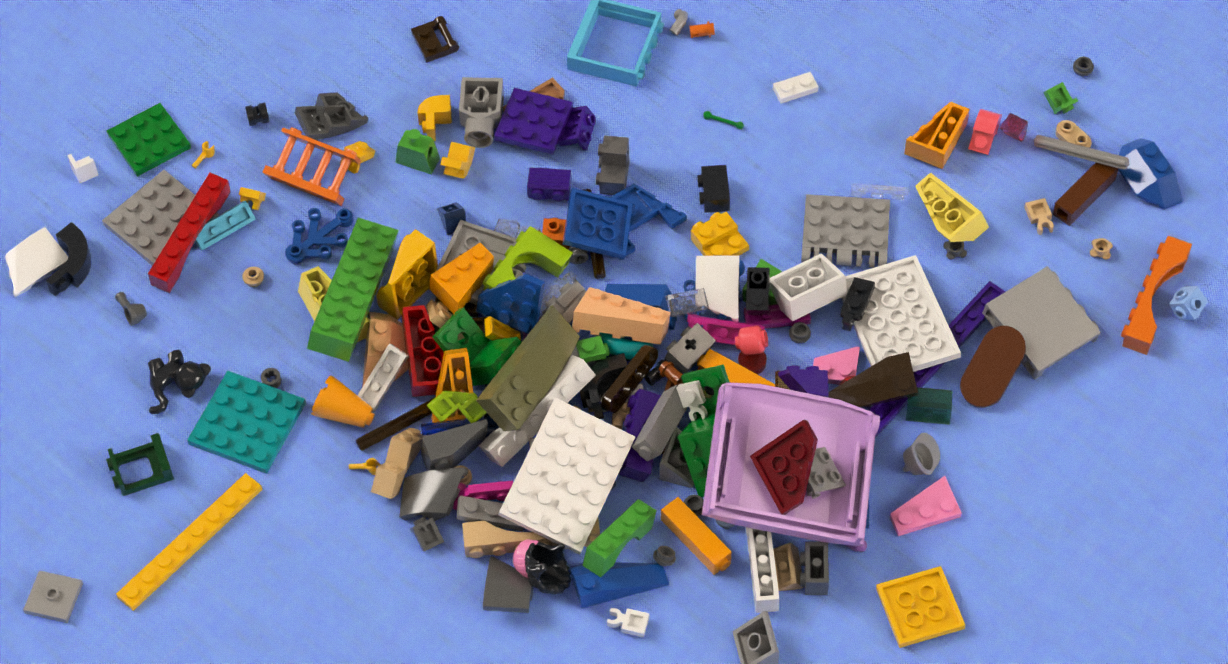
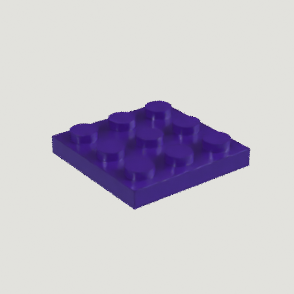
[494,88,573,155]

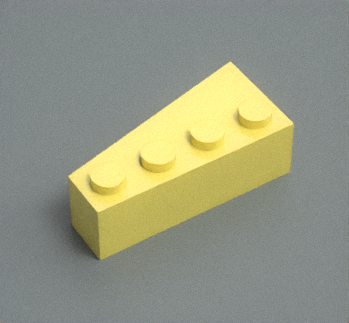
[298,266,370,342]

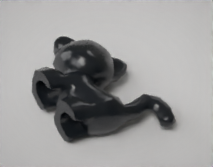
[148,350,211,414]

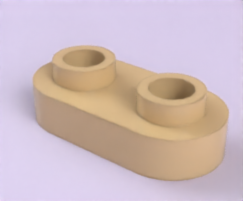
[1056,120,1092,148]

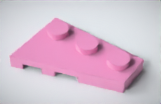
[890,476,962,536]

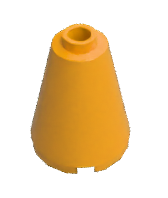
[311,375,375,428]

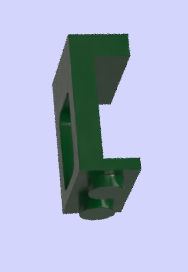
[106,433,174,496]

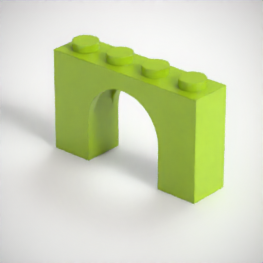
[482,226,573,290]

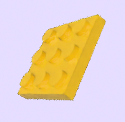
[876,566,965,648]

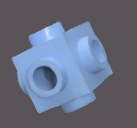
[1169,286,1208,320]

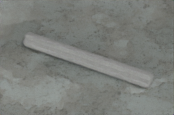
[1034,135,1129,170]

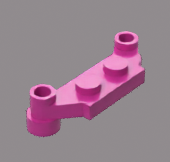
[453,480,513,510]

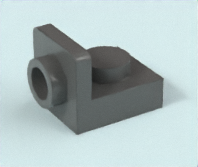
[410,516,444,552]

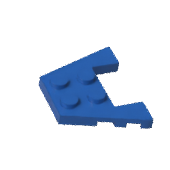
[611,183,687,260]

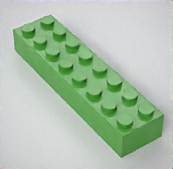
[307,217,399,362]

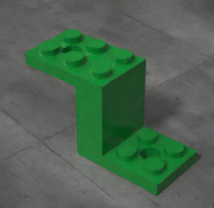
[432,308,522,386]
[678,364,730,497]

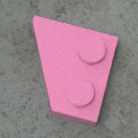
[813,347,860,385]

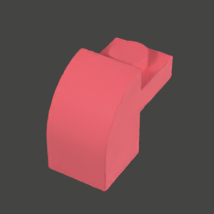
[968,109,1002,155]

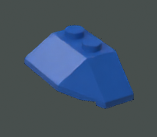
[1118,138,1183,210]

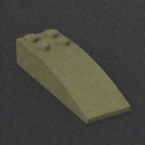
[476,306,580,431]

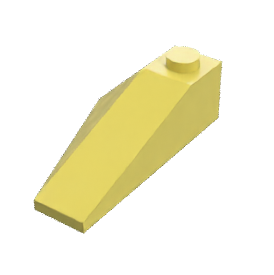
[915,173,989,242]

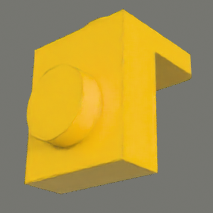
[340,141,375,174]

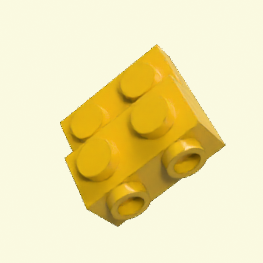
[691,211,749,256]

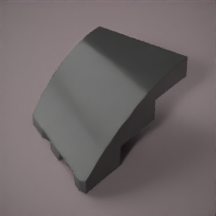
[294,92,368,140]
[399,467,468,521]
[483,556,533,613]

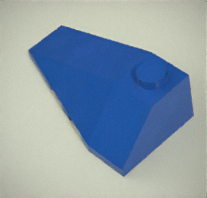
[569,562,669,609]

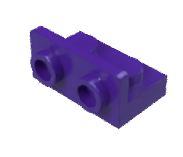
[558,106,596,150]

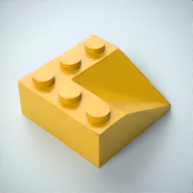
[376,229,438,320]

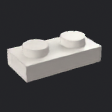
[773,72,819,104]

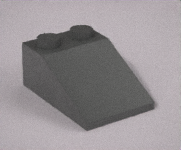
[421,419,488,471]

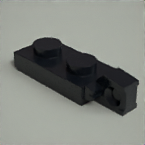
[840,277,875,331]

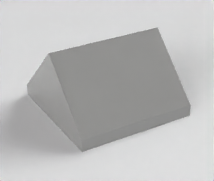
[660,427,694,488]
[732,611,779,664]

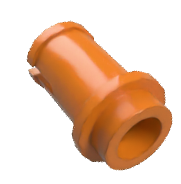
[689,21,715,38]

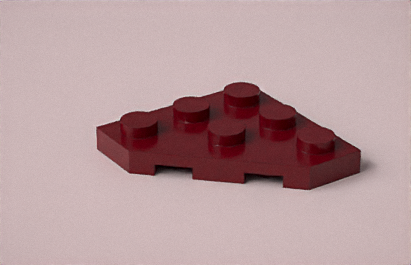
[750,420,818,515]

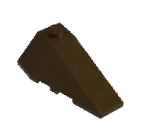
[828,352,919,408]

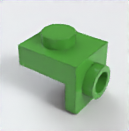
[1043,82,1078,114]
[576,335,609,362]

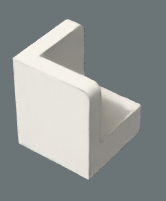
[67,154,99,183]

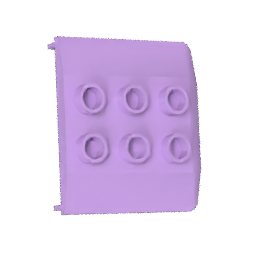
[702,383,880,546]

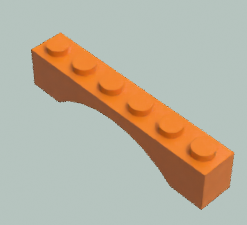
[1121,236,1192,355]

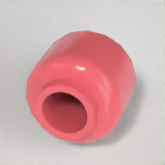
[735,325,768,356]

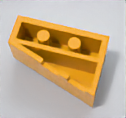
[904,102,970,169]
[429,243,494,314]
[431,348,473,423]

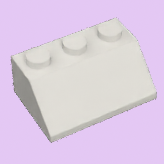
[770,253,847,321]

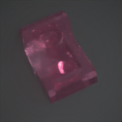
[1000,113,1028,142]

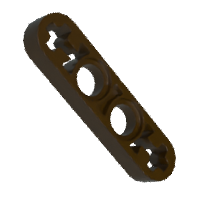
[601,345,658,413]

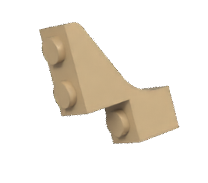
[371,428,426,499]

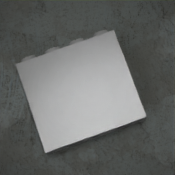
[982,266,1101,380]

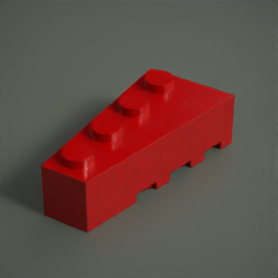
[402,305,444,397]

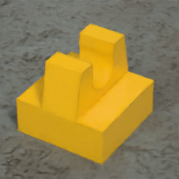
[239,187,266,210]

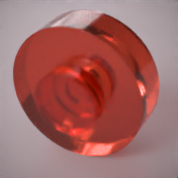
[738,352,767,374]

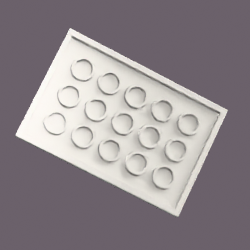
[841,255,961,372]
[498,398,635,555]

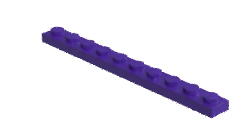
[869,281,1006,438]

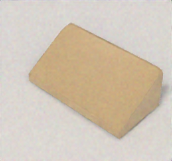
[773,543,804,591]

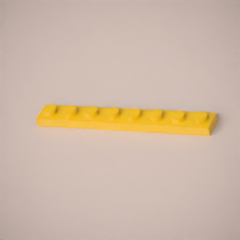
[116,473,262,611]

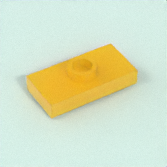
[484,316,521,340]

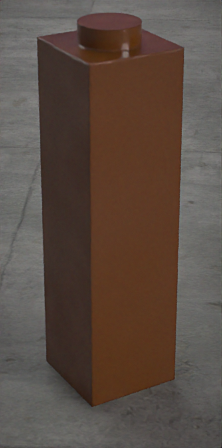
[1053,163,1118,226]

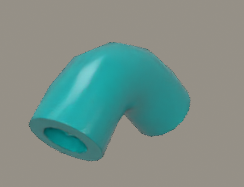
[596,332,653,361]

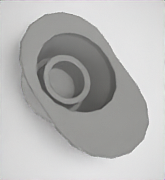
[903,433,940,475]

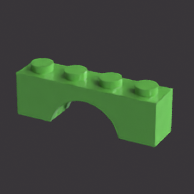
[582,499,657,577]

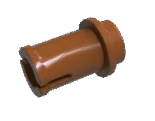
[659,361,684,386]

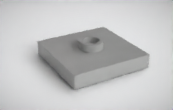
[23,570,83,623]

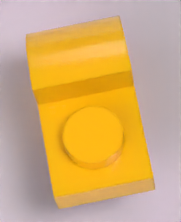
[417,95,452,141]
[440,142,476,179]

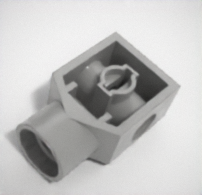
[459,77,504,148]

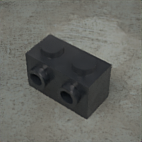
[697,165,730,213]

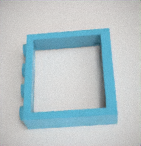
[567,0,664,87]

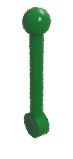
[703,111,744,129]

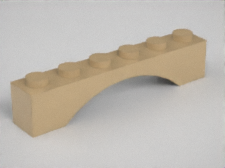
[462,518,600,558]

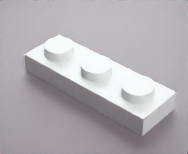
[357,344,409,411]

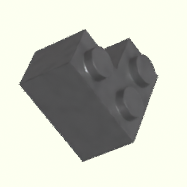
[596,135,630,195]

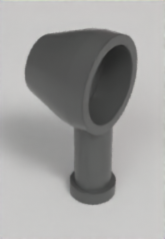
[115,292,147,326]

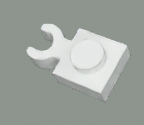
[676,380,708,421]
[607,608,650,638]

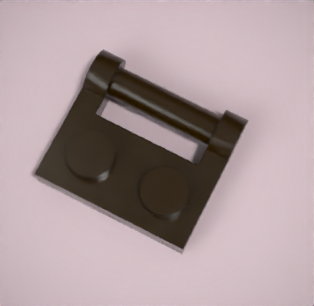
[411,16,459,63]

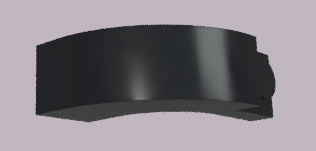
[46,222,91,296]
[580,353,627,419]

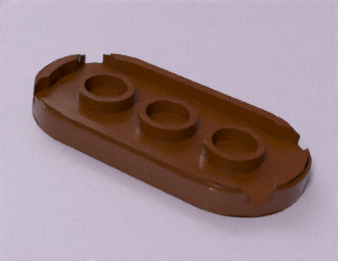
[960,326,1026,408]

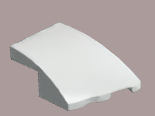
[5,227,68,297]
[696,255,740,322]

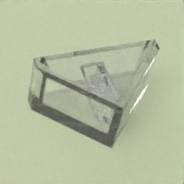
[665,288,709,317]

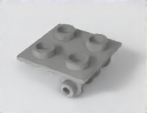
[806,447,846,499]

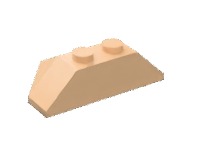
[362,312,408,387]

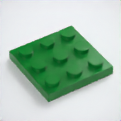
[106,103,191,177]

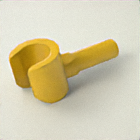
[192,141,215,169]
[349,458,381,475]

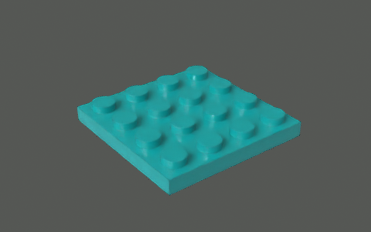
[187,370,306,474]

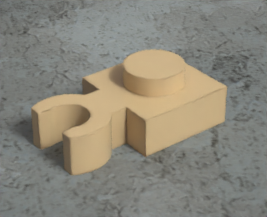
[1024,198,1054,235]

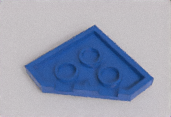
[476,274,545,334]

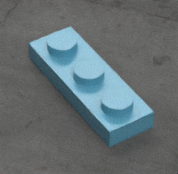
[195,201,256,250]

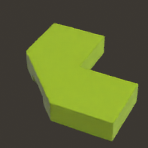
[427,391,487,423]

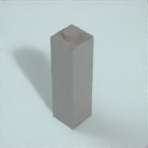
[632,385,687,461]

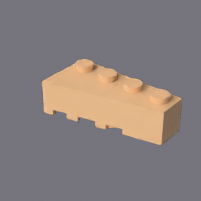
[572,287,671,345]

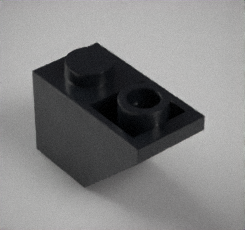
[746,267,771,315]

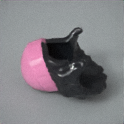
[513,539,571,594]

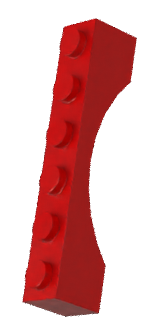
[148,172,231,293]

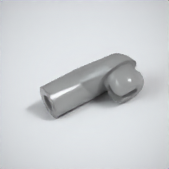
[669,9,688,36]

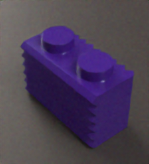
[527,167,572,202]

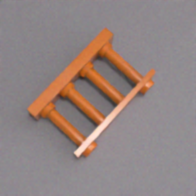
[262,127,361,206]

